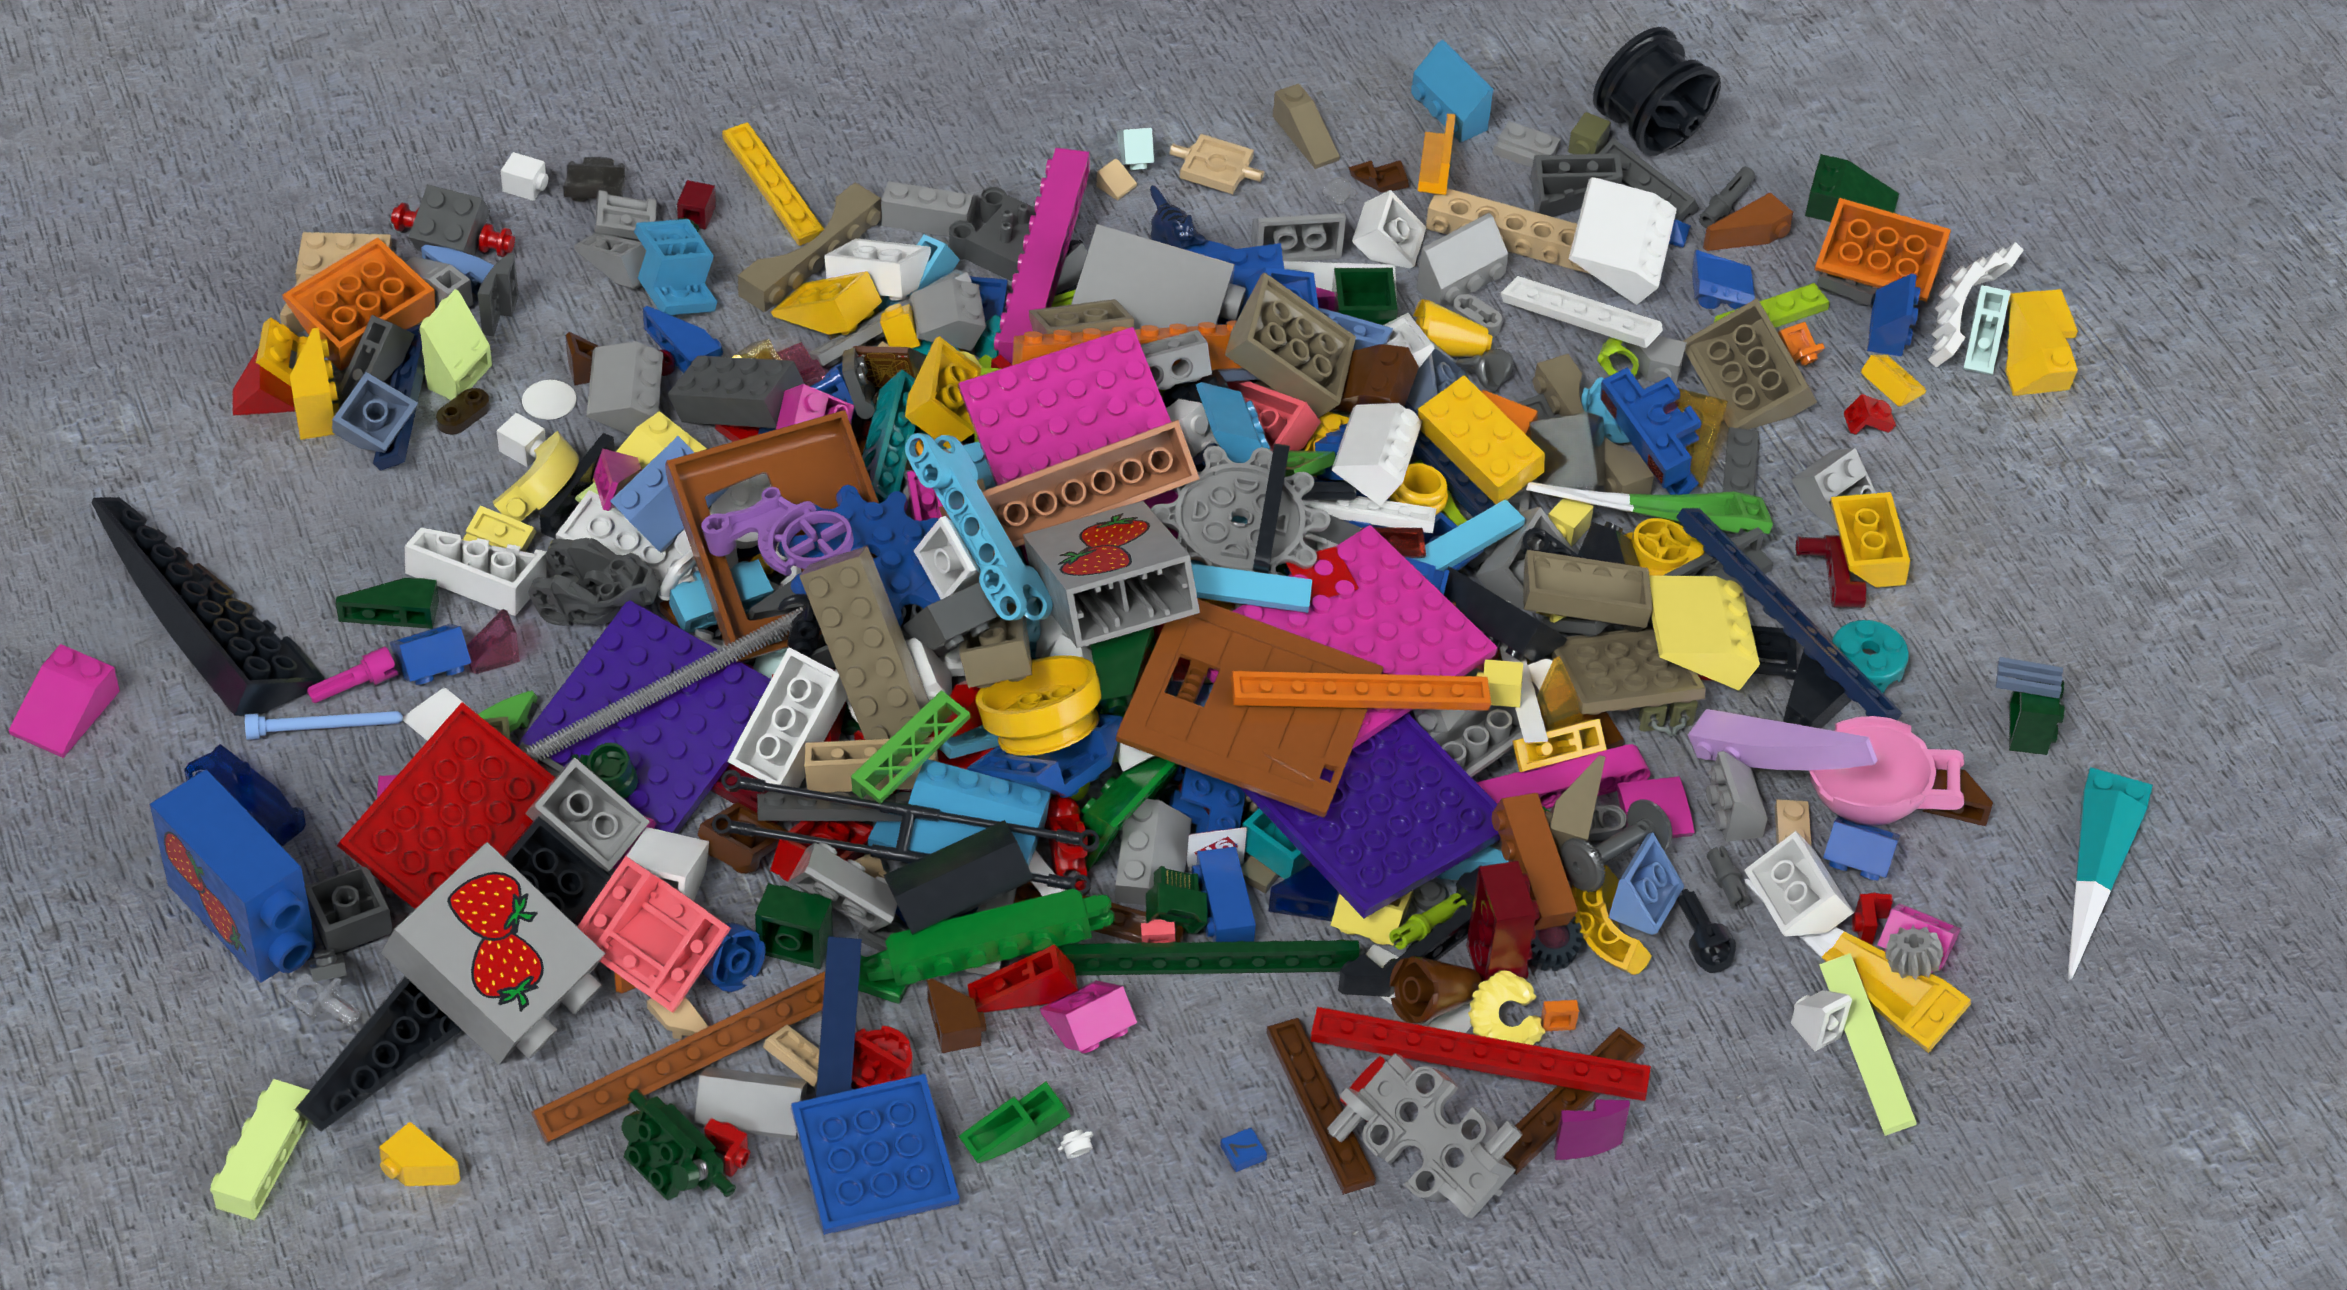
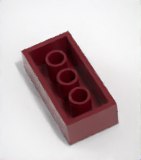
[1466,861,1539,981]

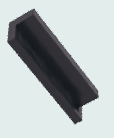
[539,433,615,539]

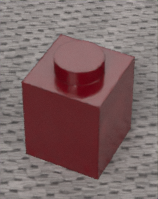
[677,180,716,230]

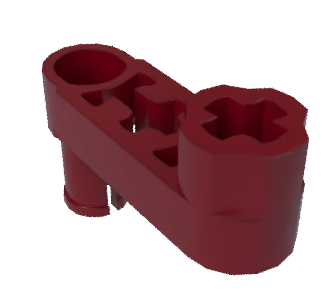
[1795,535,1866,608]

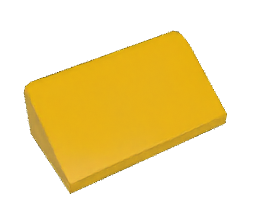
[1861,355,1927,407]

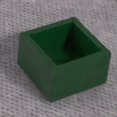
[1332,268,1398,325]
[2009,678,2065,755]

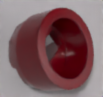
[659,349,675,376]

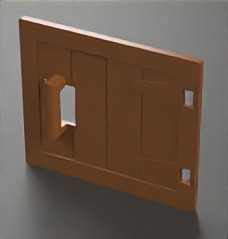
[1116,599,1383,817]

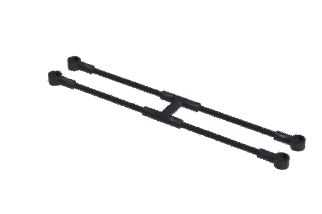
[712,770,1099,897]

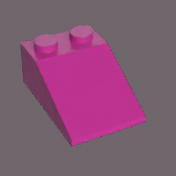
[8,644,120,758]

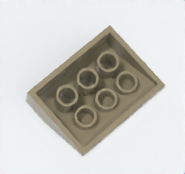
[1225,273,1356,418]
[1683,298,1817,430]

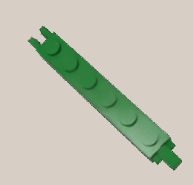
[864,889,1114,987]

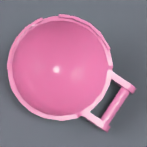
[1809,716,1964,826]

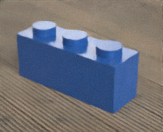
[1191,847,1256,942]

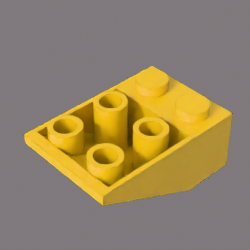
[290,328,339,440]

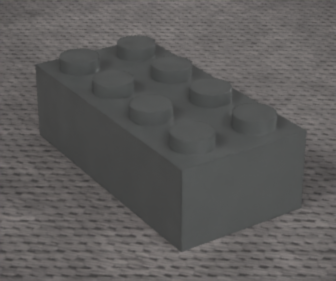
[668,355,805,428]

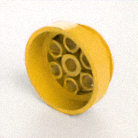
[976,655,1101,756]

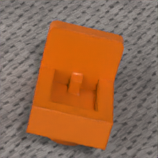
[1778,322,1825,366]

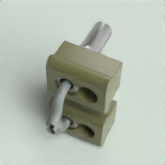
[1638,700,1698,736]

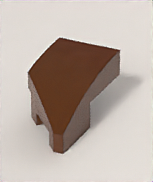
[1349,160,1409,193]

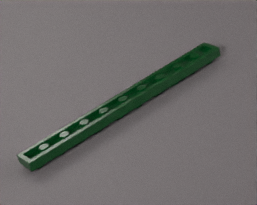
[1025,940,1360,976]

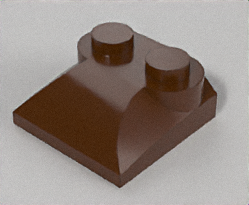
[698,802,788,874]

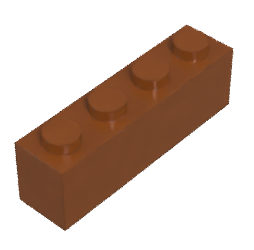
[1492,793,1578,930]

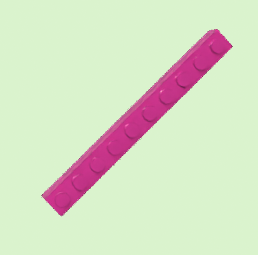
[994,148,1090,364]

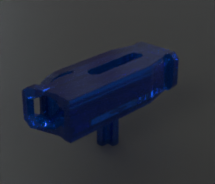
[184,744,306,847]

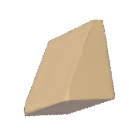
[1096,158,1137,201]

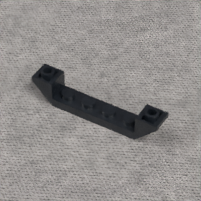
[1338,865,1481,997]

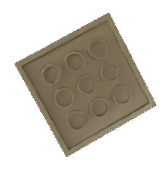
[1550,626,1706,715]

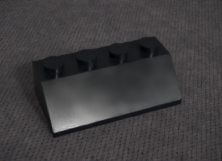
[1444,566,1567,663]

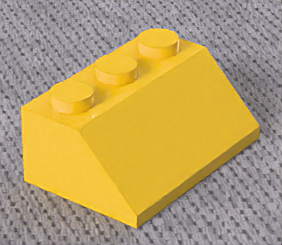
[1830,492,1910,587]

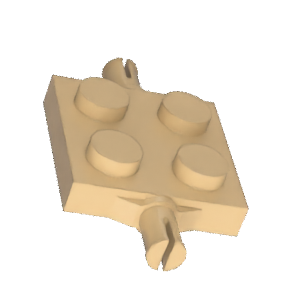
[1170,134,1264,194]

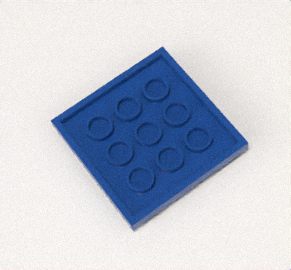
[791,1074,960,1235]

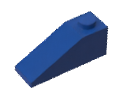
[643,306,723,374]

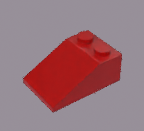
[770,821,873,882]

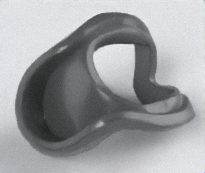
[1456,349,1514,392]

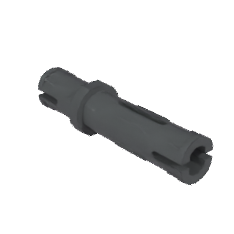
[1699,167,1755,228]

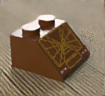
[853,346,927,397]

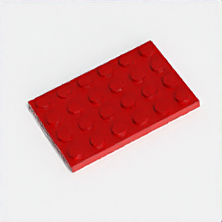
[337,702,555,909]

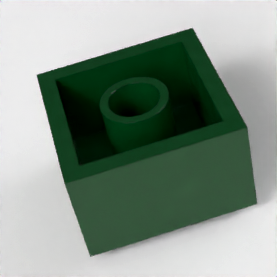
[755,883,833,970]

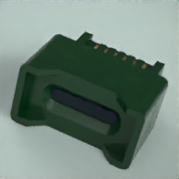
[1146,866,1208,934]

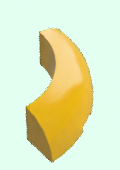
[1571,865,1652,975]

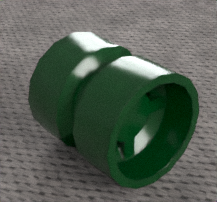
[587,743,638,799]

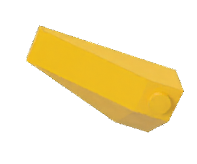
[2005,291,2078,396]

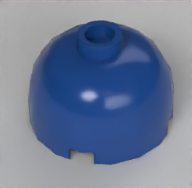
[702,922,766,992]

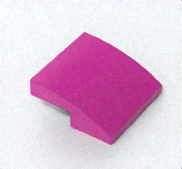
[1616,776,1695,838]

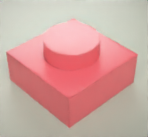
[1141,919,1175,943]

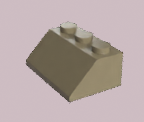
[1029,299,1134,334]

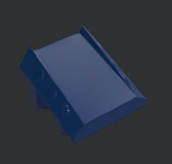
[1692,250,1755,309]

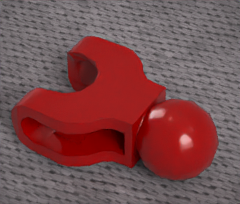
[1044,795,1088,890]

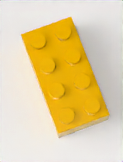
[1418,375,1545,504]

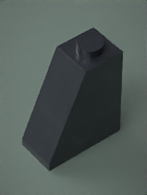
[1783,651,1851,729]

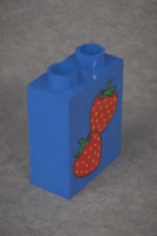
[150,769,316,983]

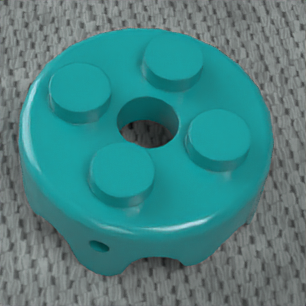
[1832,620,1909,693]

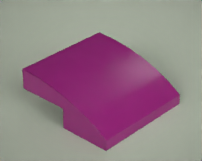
[1554,1099,1630,1160]

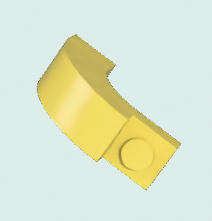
[493,431,579,522]

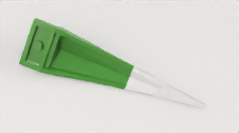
[1526,482,1773,534]

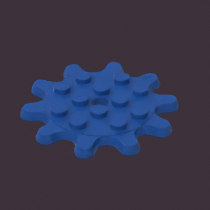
[777,485,941,627]

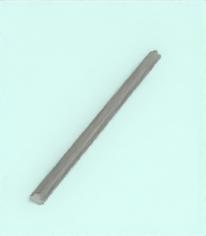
[521,607,803,763]

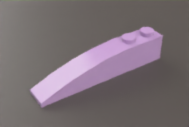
[1688,709,1878,770]

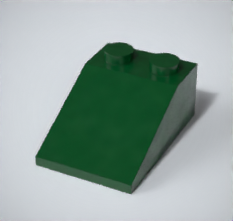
[1805,154,1899,222]

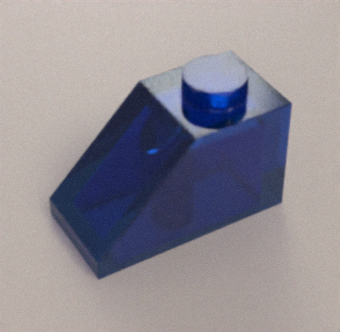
[1268,866,1338,922]

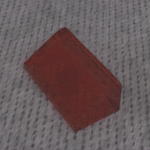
[1361,527,1426,558]

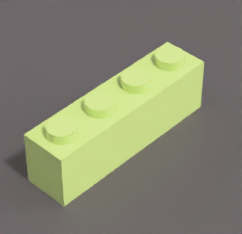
[210,1079,310,1220]

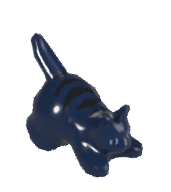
[1150,185,1206,249]

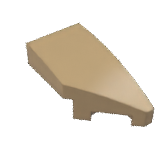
[647,997,708,1039]

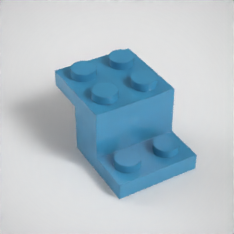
[634,219,717,315]

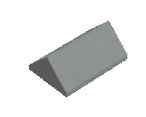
[694,1067,808,1140]

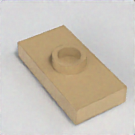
[763,1025,819,1087]

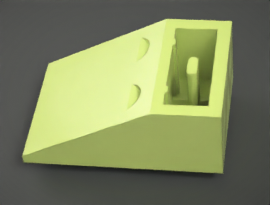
[419,289,492,400]

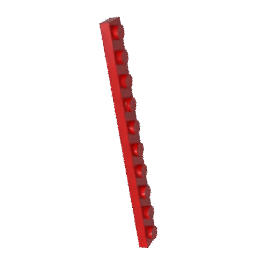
[1311,1007,1651,1101]

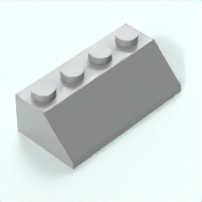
[1429,705,1545,777]

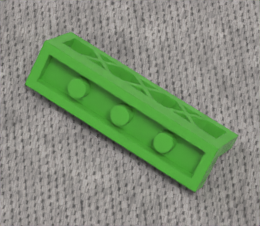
[851,690,971,804]

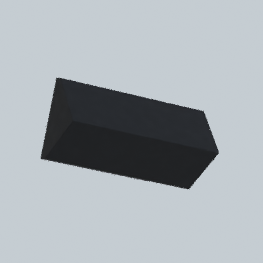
[883,820,1034,935]

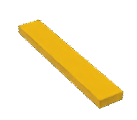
[722,122,824,246]

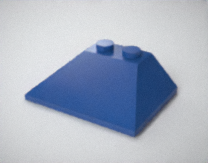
[967,714,1123,798]

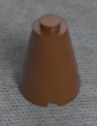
[1390,956,1483,1023]

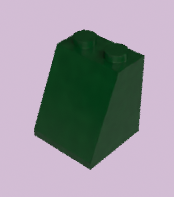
[1090,627,1156,719]

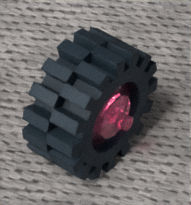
[1531,916,1583,972]

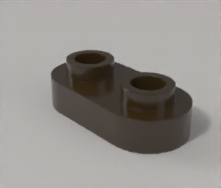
[436,388,490,435]

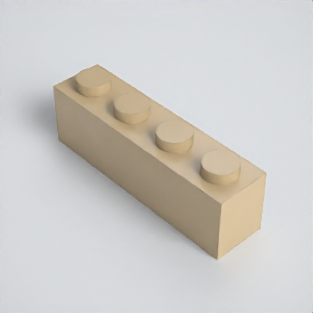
[804,737,938,793]

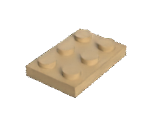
[295,232,392,281]

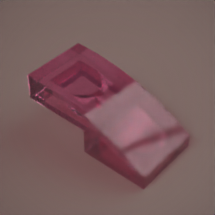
[774,342,826,386]

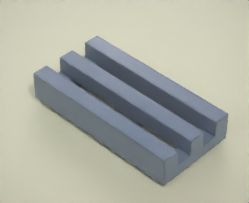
[1996,657,2063,698]

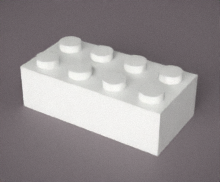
[727,647,848,788]

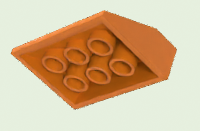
[1814,198,1951,302]
[282,237,435,371]

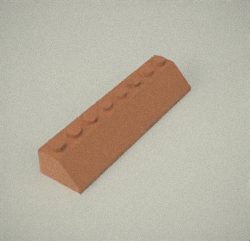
[939,420,1199,556]

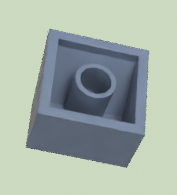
[332,372,418,453]

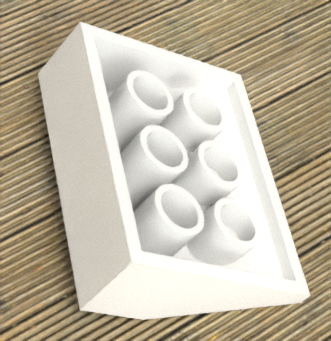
[1569,177,1677,305]

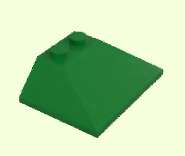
[1081,756,1180,871]

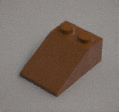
[1333,344,1419,412]

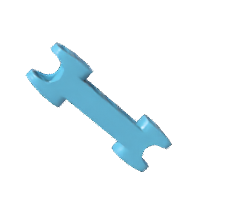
[905,433,1053,621]

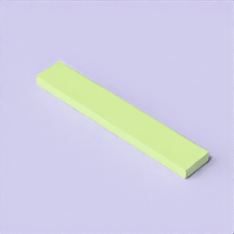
[1819,953,1917,1136]

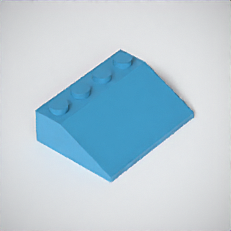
[894,759,1051,887]

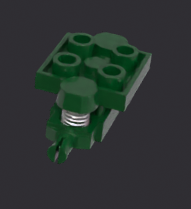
[621,1089,736,1201]

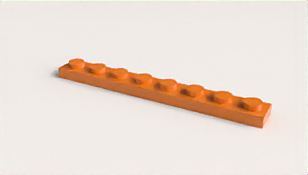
[1230,671,1491,711]

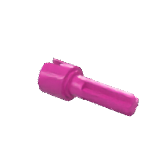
[307,646,399,703]

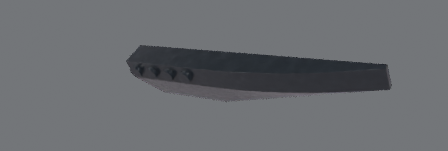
[294,816,611,1132]

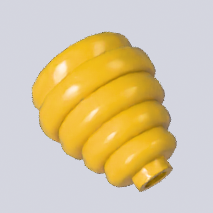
[1388,463,1448,534]

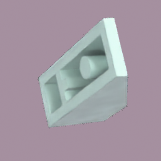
[1963,285,2011,375]

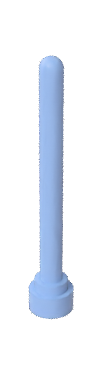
[245,711,403,740]

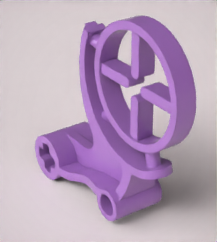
[701,487,854,576]

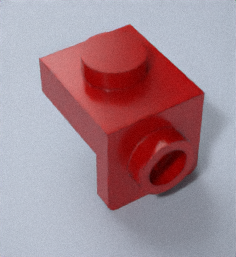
[1844,394,1896,435]
[1852,893,1893,945]
[704,1118,750,1178]

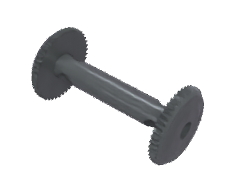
[1559,799,1672,892]

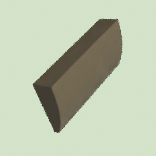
[1523,550,1652,628]

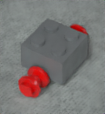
[391,184,515,257]

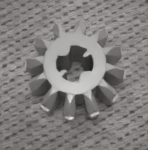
[1885,925,1943,981]

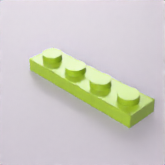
[1714,283,1829,328]

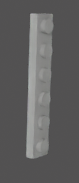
[808,270,972,367]

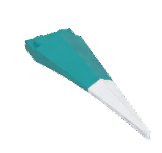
[2067,767,2153,980]

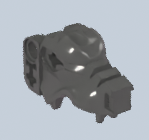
[528,538,661,626]

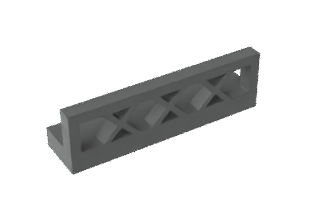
[1663,527,1773,586]

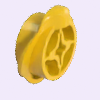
[1625,518,1705,576]

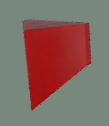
[232,347,295,416]

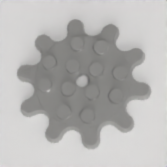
[1151,446,1331,575]

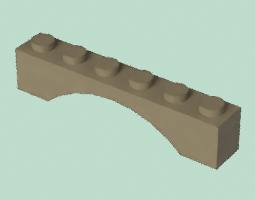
[738,182,882,312]
[1533,354,1654,495]

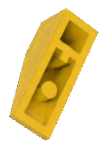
[1512,719,1607,772]

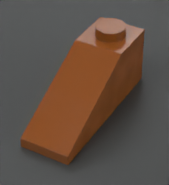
[1703,193,1793,251]

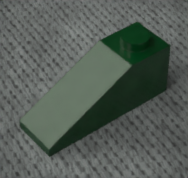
[335,578,439,629]

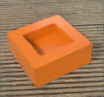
[1541,1000,1579,1031]

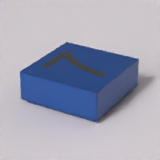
[1220,1128,1267,1172]

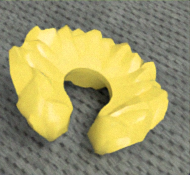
[1468,971,1545,1045]

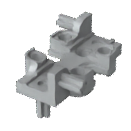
[1327,1053,1523,1219]

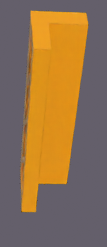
[1417,113,1456,195]

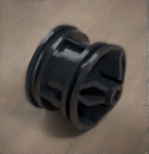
[1593,27,1721,156]

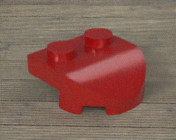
[851,1026,913,1089]

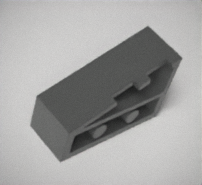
[1530,153,1623,217]

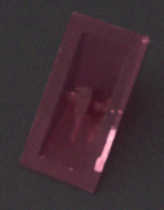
[467,609,520,674]

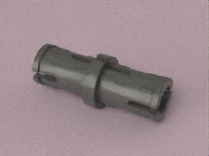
[1707,846,1751,910]

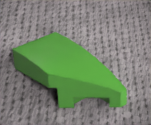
[478,691,538,733]

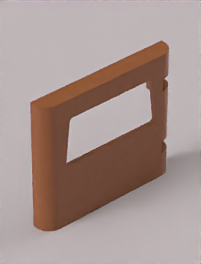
[665,410,878,663]

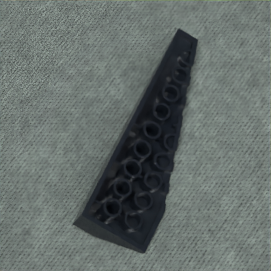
[91,497,326,716]

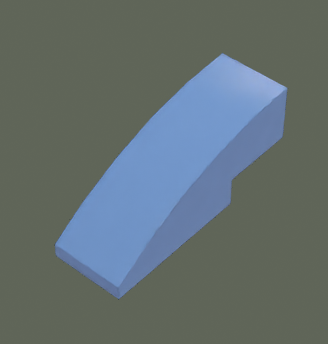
[421,245,494,296]

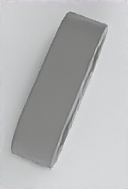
[1452,294,1502,337]

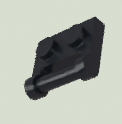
[1751,625,1797,680]

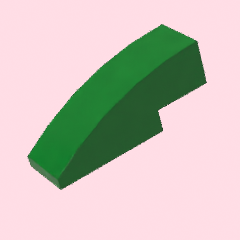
[959,1081,1071,1163]

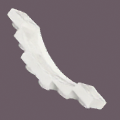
[1928,242,2023,368]

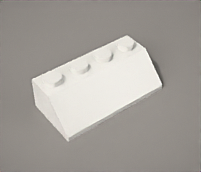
[1331,403,1422,506]

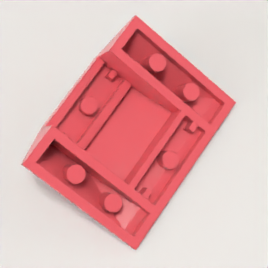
[577,856,731,1013]

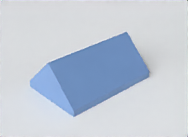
[1608,832,1684,935]

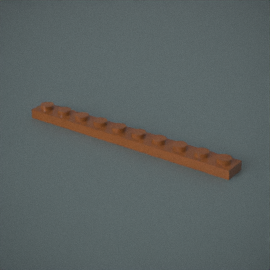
[531,971,825,1143]

